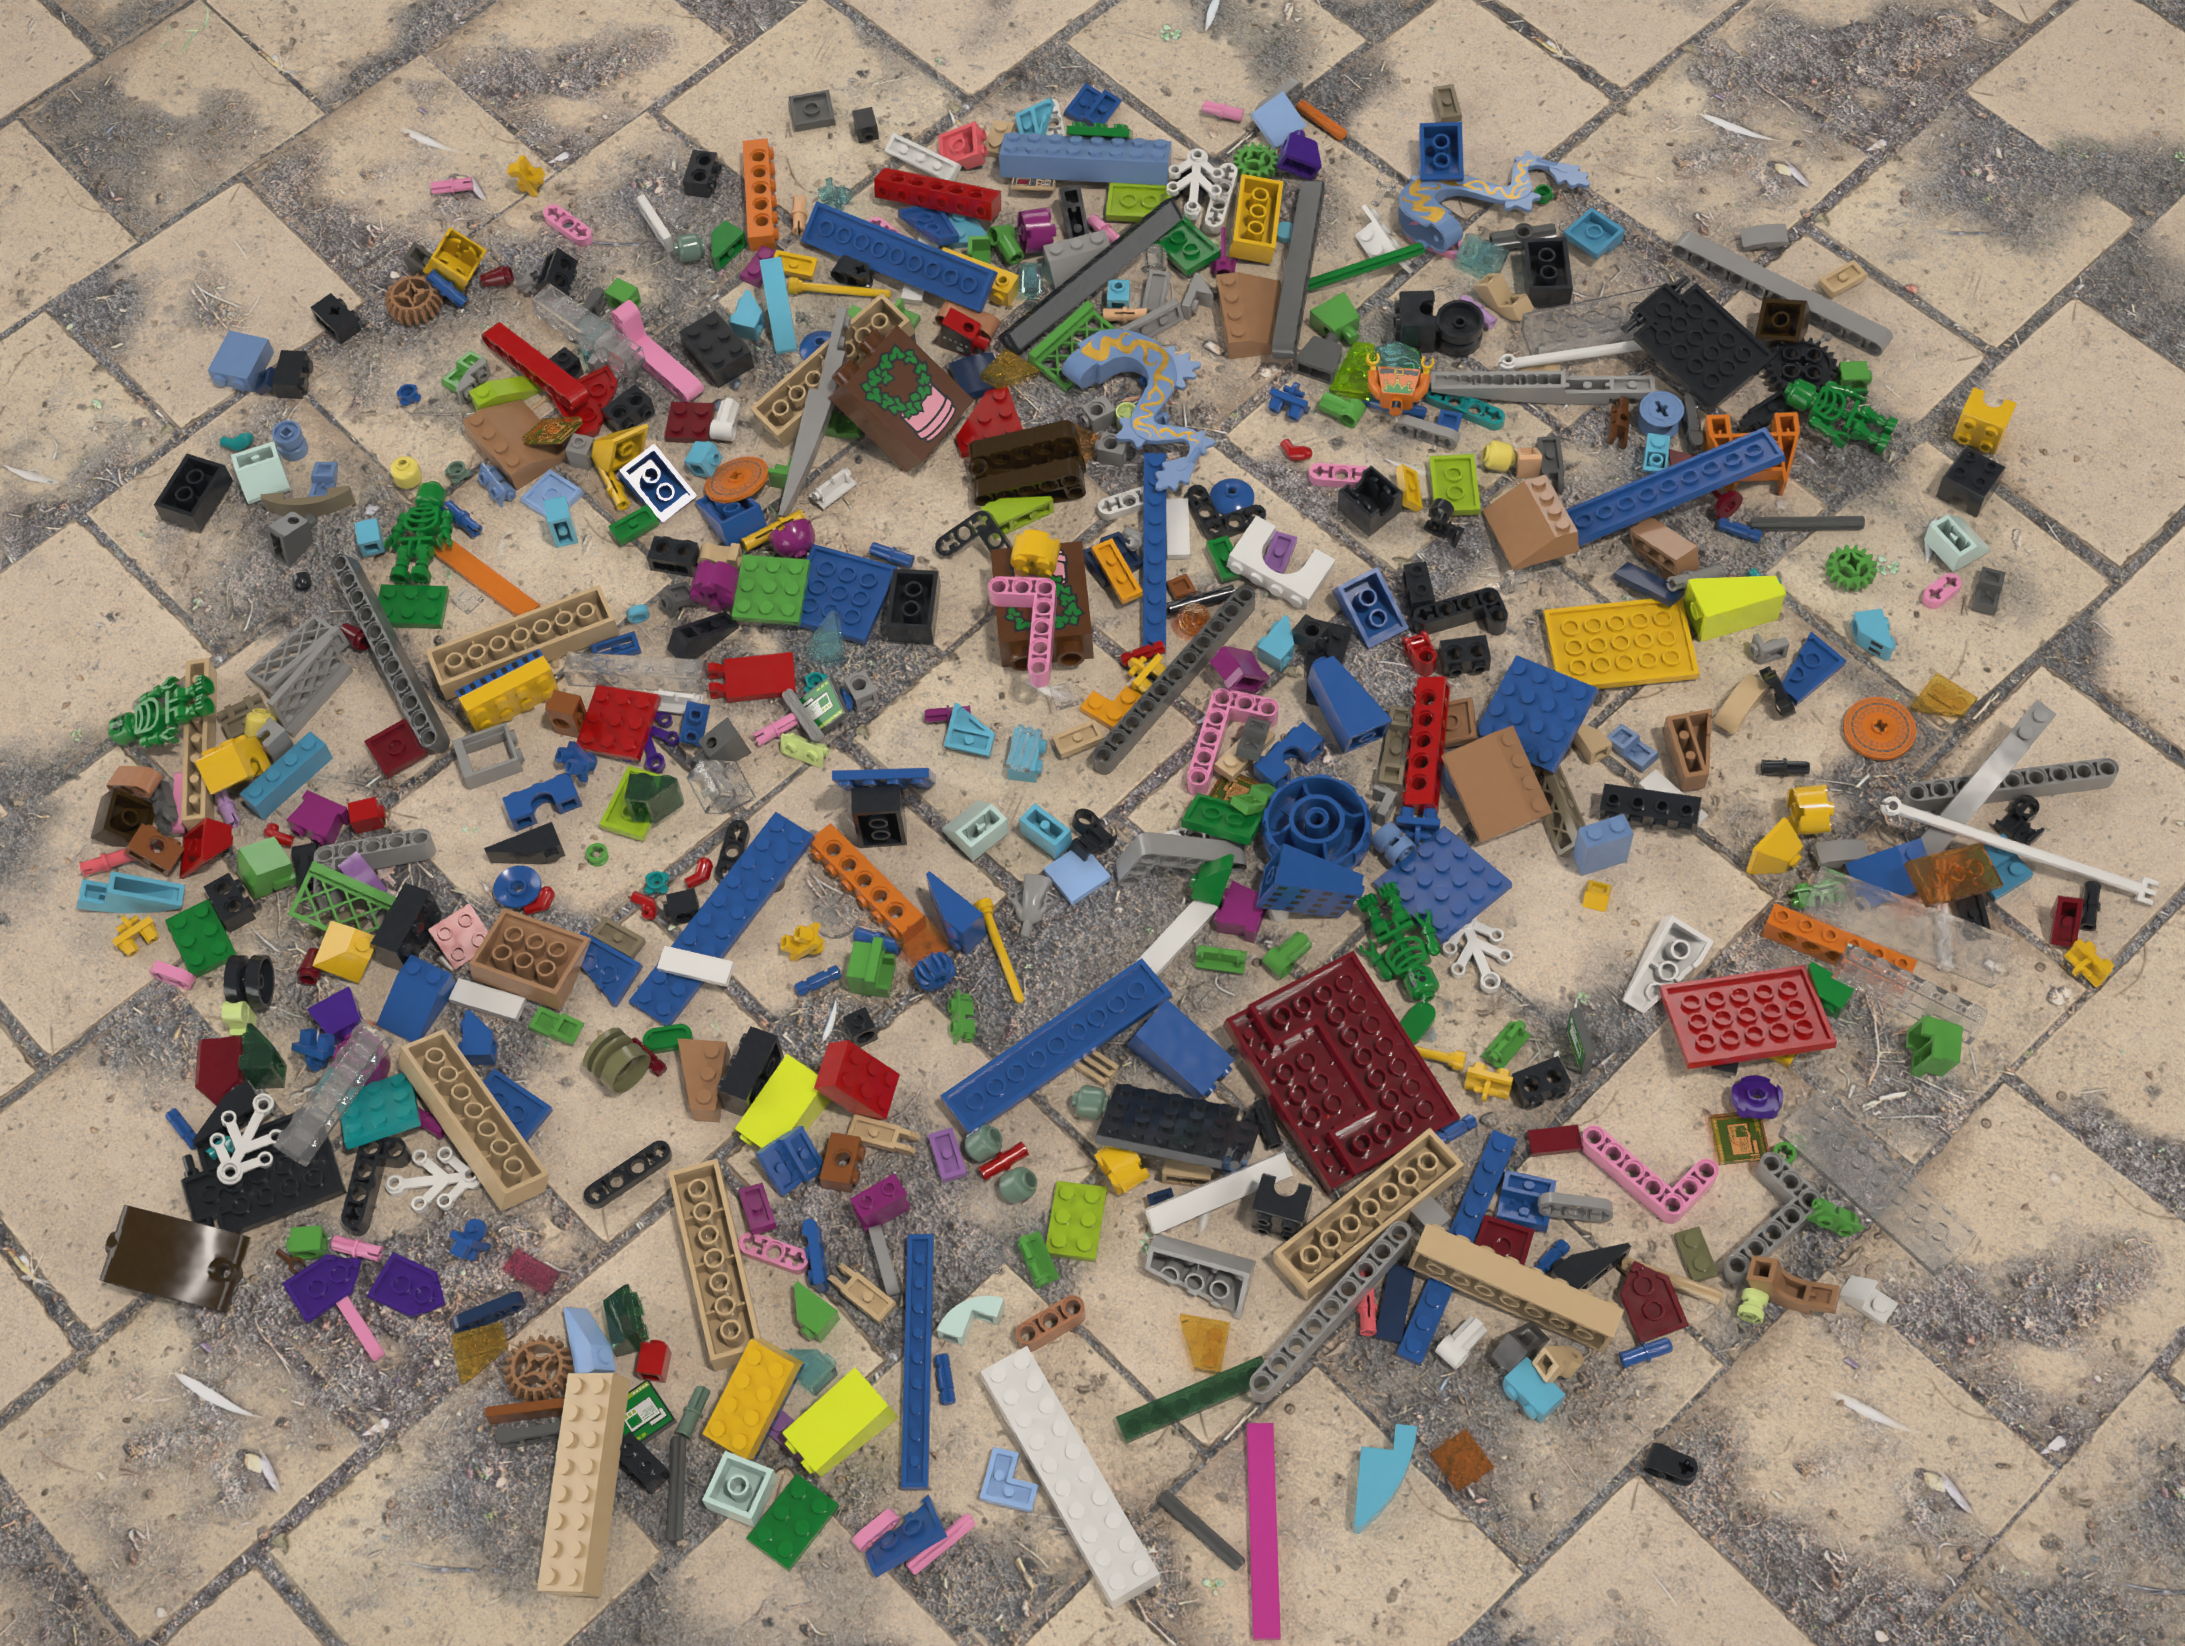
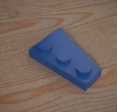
[898,206,959,246]
[1782,631,1846,706]
[865,1494,948,1578]

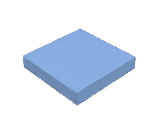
[1250,91,1307,149]
[520,469,584,519]
[1044,850,1111,906]

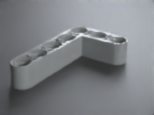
[313,828,436,912]
[1116,832,1247,887]
[1722,1152,1822,1284]

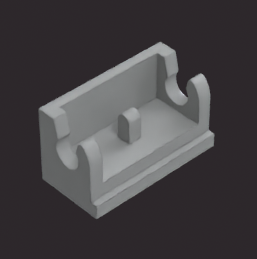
[256,717,294,763]

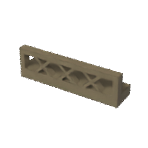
[1533,766,1586,857]

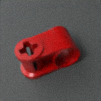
[1402,630,1437,677]

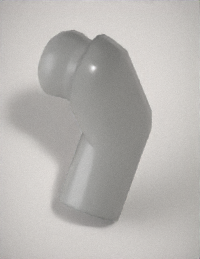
[1122,527,1143,551]

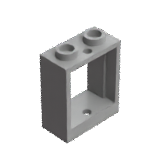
[452,722,525,790]

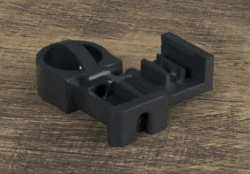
[1423,498,1465,548]
[1759,666,1796,718]
[1993,795,2045,846]
[1070,808,1117,862]

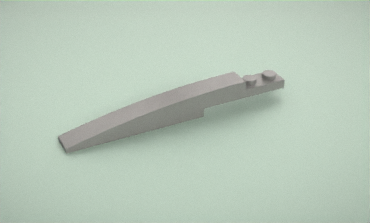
[778,306,851,518]
[1431,371,1655,405]
[1920,699,2057,864]

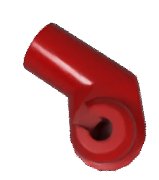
[1280,439,1313,461]
[263,823,295,848]
[684,857,713,889]
[524,886,555,916]
[630,891,658,920]

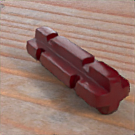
[632,1037,667,1076]

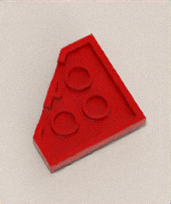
[549,365,618,437]
[956,386,1023,459]

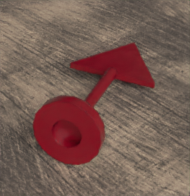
[1669,449,1743,519]

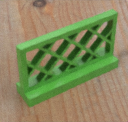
[1027,300,1116,392]
[288,861,396,952]

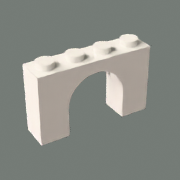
[1226,515,1336,611]

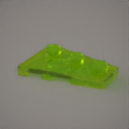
[1329,341,1376,401]

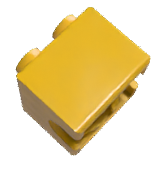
[423,227,487,292]
[1953,387,2017,455]
[195,734,271,794]

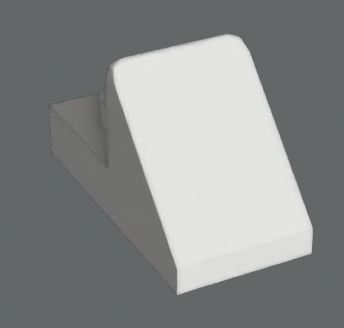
[1839,1275,1898,1327]

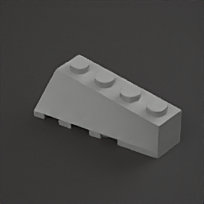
[1145,1234,1256,1320]

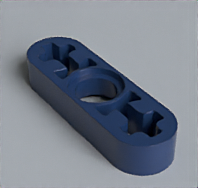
[450,1291,526,1335]

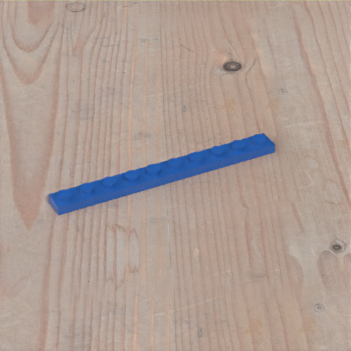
[1143,453,1166,654]
[1396,1130,1517,1366]
[901,1234,934,1491]

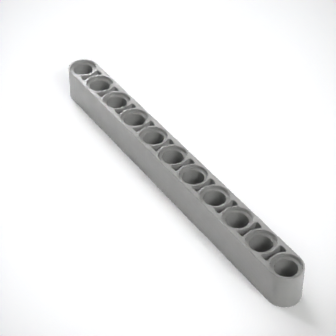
[1672,231,1893,356]

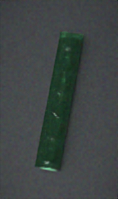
[1116,1355,1266,1444]

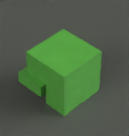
[237,836,296,900]
[846,937,896,998]
[1905,1015,1963,1078]

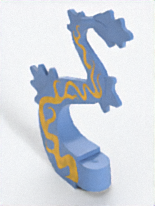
[1398,150,1590,253]
[1062,329,1215,491]

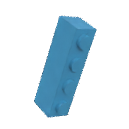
[240,731,333,820]

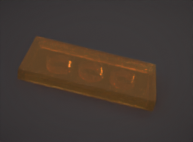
[1903,842,2004,908]

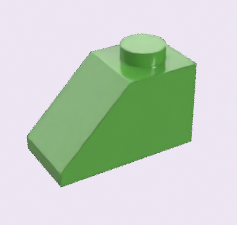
[794,1281,840,1343]

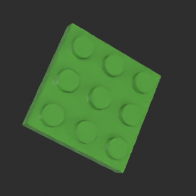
[731,555,811,626]

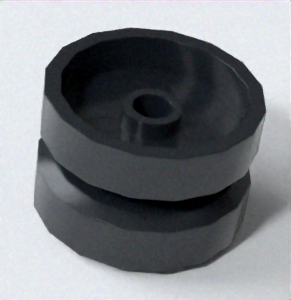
[1435,300,1484,357]
[223,955,275,1008]

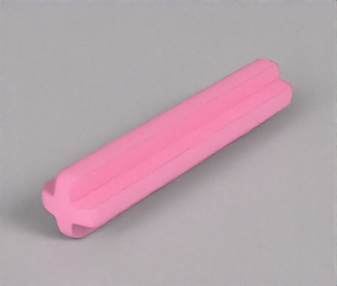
[906,1513,975,1575]

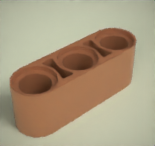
[935,300,1001,340]
[106,766,163,798]
[1016,1295,1086,1352]

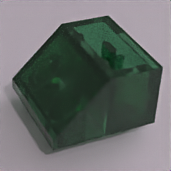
[624,773,684,824]
[239,1023,287,1089]
[603,1284,650,1357]

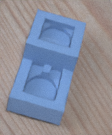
[308,462,338,497]
[1607,724,1659,773]

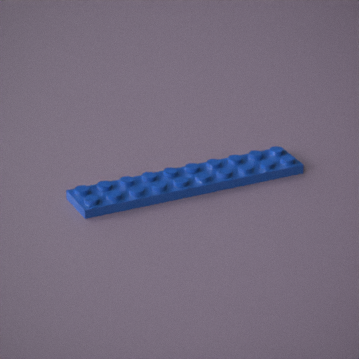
[801,201,998,313]
[1566,427,1786,546]
[629,811,815,1026]
[940,958,1172,1134]

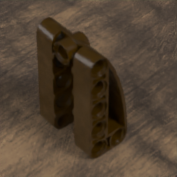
[968,420,1086,507]
[99,1205,251,1313]

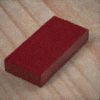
[1527,1125,1582,1157]

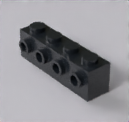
[1600,783,1702,834]

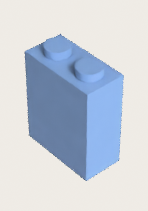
[208,330,274,392]
[1573,814,1634,876]

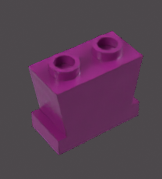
[1209,646,1270,694]
[286,790,350,847]
[1214,880,1267,944]
[850,1173,911,1234]

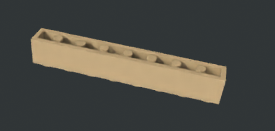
[181,658,217,832]

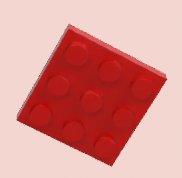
[576,685,662,761]

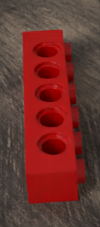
[874,167,1001,221]
[1402,676,1451,815]

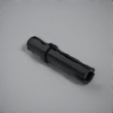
[1166,584,1235,617]

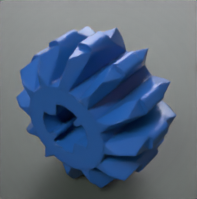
[913,951,956,992]

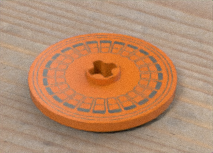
[705,457,769,503]
[1843,697,1916,761]

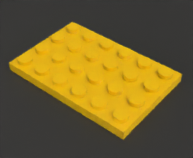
[1543,598,1700,689]

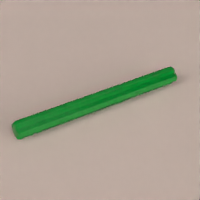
[1308,242,1425,292]

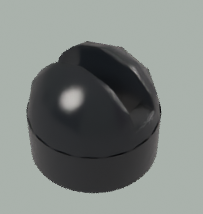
[292,572,312,591]

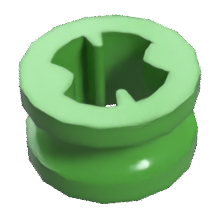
[586,843,609,867]
[1773,1142,1797,1165]

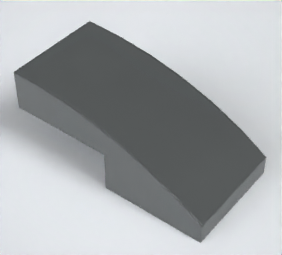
[1971,566,2006,616]
[1235,717,1271,762]

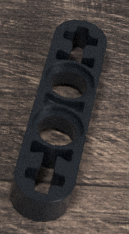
[584,1140,672,1209]

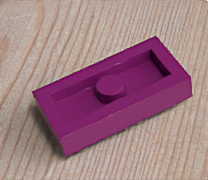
[740,245,776,288]
[738,1182,777,1235]

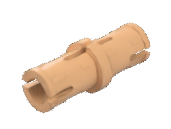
[791,194,808,236]
[1103,306,1147,324]

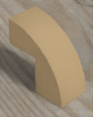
[1474,273,1534,321]
[1713,674,1770,734]
[1570,724,1612,765]

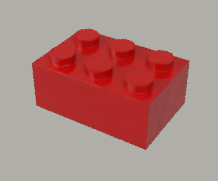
[814,1040,900,1120]

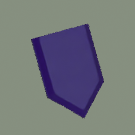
[366,1252,446,1318]
[282,1254,362,1324]

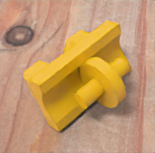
[507,155,545,197]
[1127,653,1166,695]
[112,915,160,957]
[781,922,824,962]
[2064,939,2114,988]
[1464,1062,1513,1102]

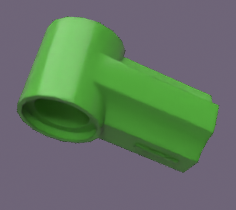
[987,224,1025,265]
[1319,392,1366,428]
[1262,931,1312,979]

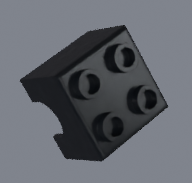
[1393,290,1437,353]
[1936,446,2006,517]
[1337,465,1403,537]
[1252,1173,1312,1241]

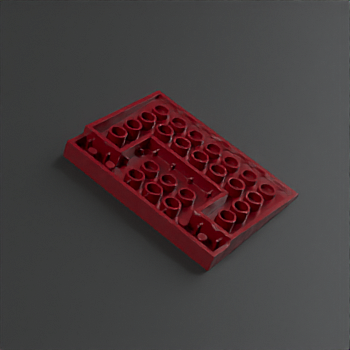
[1223,951,1461,1195]

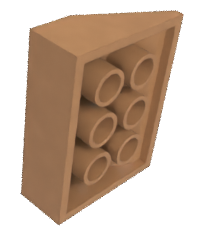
[1216,272,1282,359]
[462,399,568,491]
[1482,474,1579,571]
[1441,726,1552,844]
[468,908,591,1011]

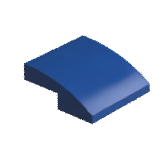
[1063,83,1122,127]
[755,1125,823,1196]
[1496,1170,1556,1233]

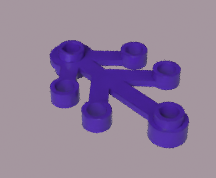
[621,711,679,774]

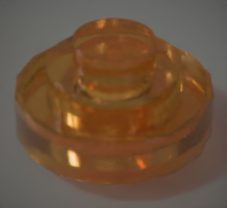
[1177,603,1211,637]

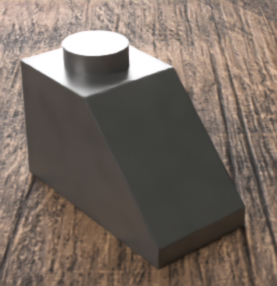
[1491,1321,1550,1373]

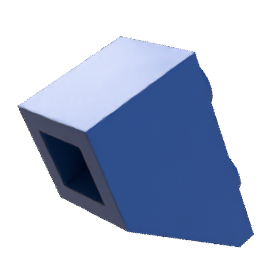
[458,1010,498,1065]

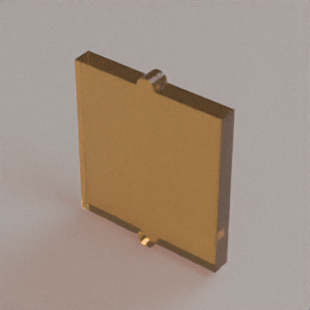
[895,915,952,966]
[1430,1429,1494,1492]

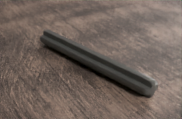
[1750,516,1865,531]

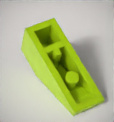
[469,375,542,411]
[981,496,1054,540]

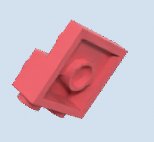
[938,121,988,170]

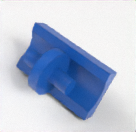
[1268,382,1310,422]
[679,700,710,747]
[555,741,598,782]
[1396,807,1441,846]
[291,1028,336,1071]
[449,1218,491,1261]

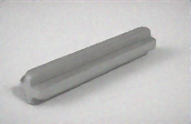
[782,689,824,743]

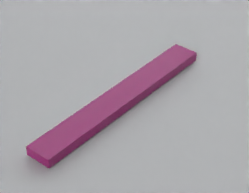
[1247,1423,1281,1641]

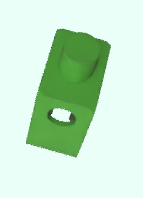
[1309,292,1360,344]

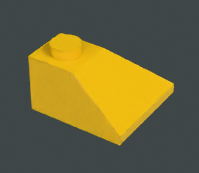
[591,424,649,473]
[1746,817,1803,874]
[312,921,374,984]

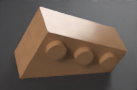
[1629,517,1700,591]
[1662,709,1712,792]
[677,1038,731,1123]

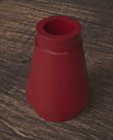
[480,265,514,287]
[340,623,370,650]
[296,948,321,985]

